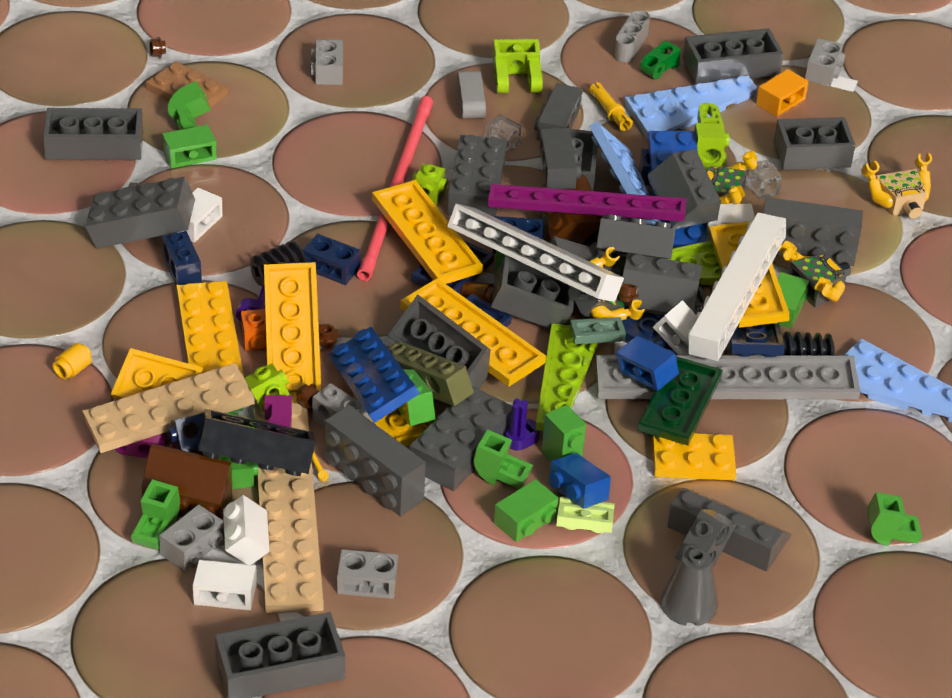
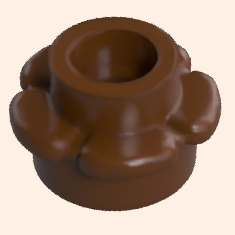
[149,37,166,59]
[618,283,639,302]
[319,324,339,347]
[296,384,319,408]

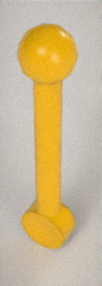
[312,452,329,482]

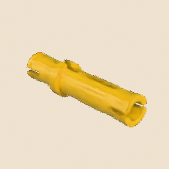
[589,82,633,131]

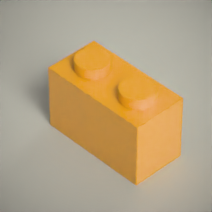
[756,69,808,117]

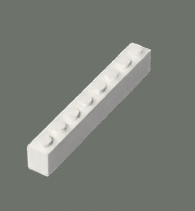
[447,204,624,302]
[686,212,786,361]

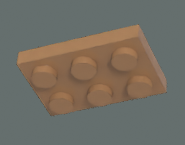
[146,61,228,107]

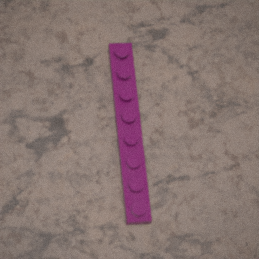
[488,184,687,222]

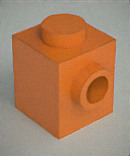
[241,309,267,351]

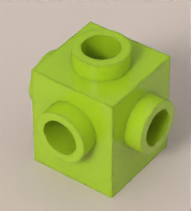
[412,163,448,205]
[244,363,290,410]

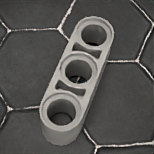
[614,10,650,62]
[457,71,486,119]

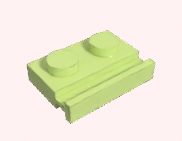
[556,497,615,533]

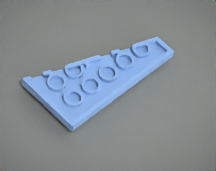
[624,76,758,140]
[589,121,661,226]
[843,339,952,422]

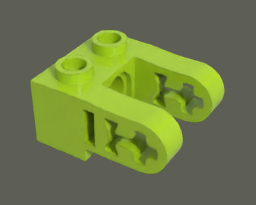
[492,39,543,94]
[694,103,729,171]

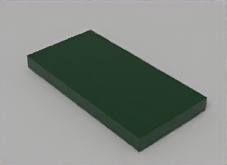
[638,356,723,446]

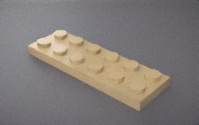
[83,363,255,453]

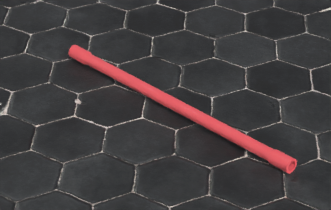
[357,96,433,281]

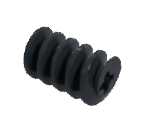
[250,241,307,286]
[779,331,835,356]

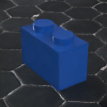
[616,336,679,391]
[549,453,611,509]

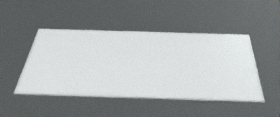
[823,76,858,92]

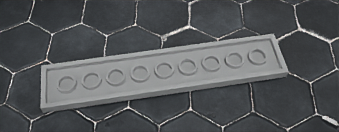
[596,355,860,400]

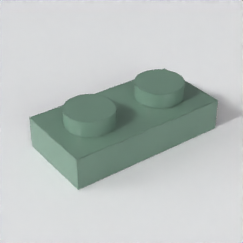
[570,317,626,344]

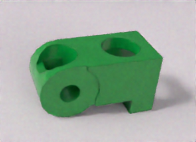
[640,40,681,79]

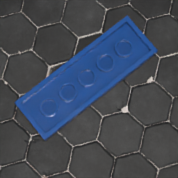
[648,131,707,248]
[328,327,420,423]

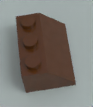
[540,175,603,244]
[142,444,233,520]

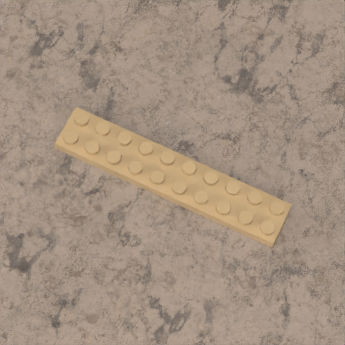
[253,403,324,614]

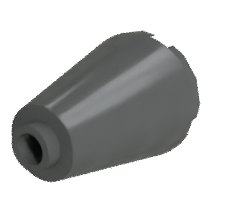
[661,548,718,626]

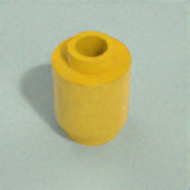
[52,343,92,380]

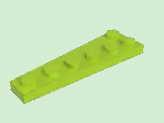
[535,323,599,431]

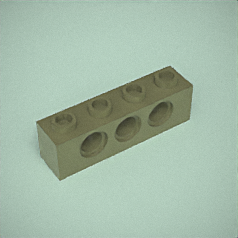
[388,341,474,407]

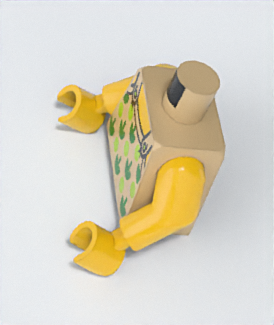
[861,153,932,219]

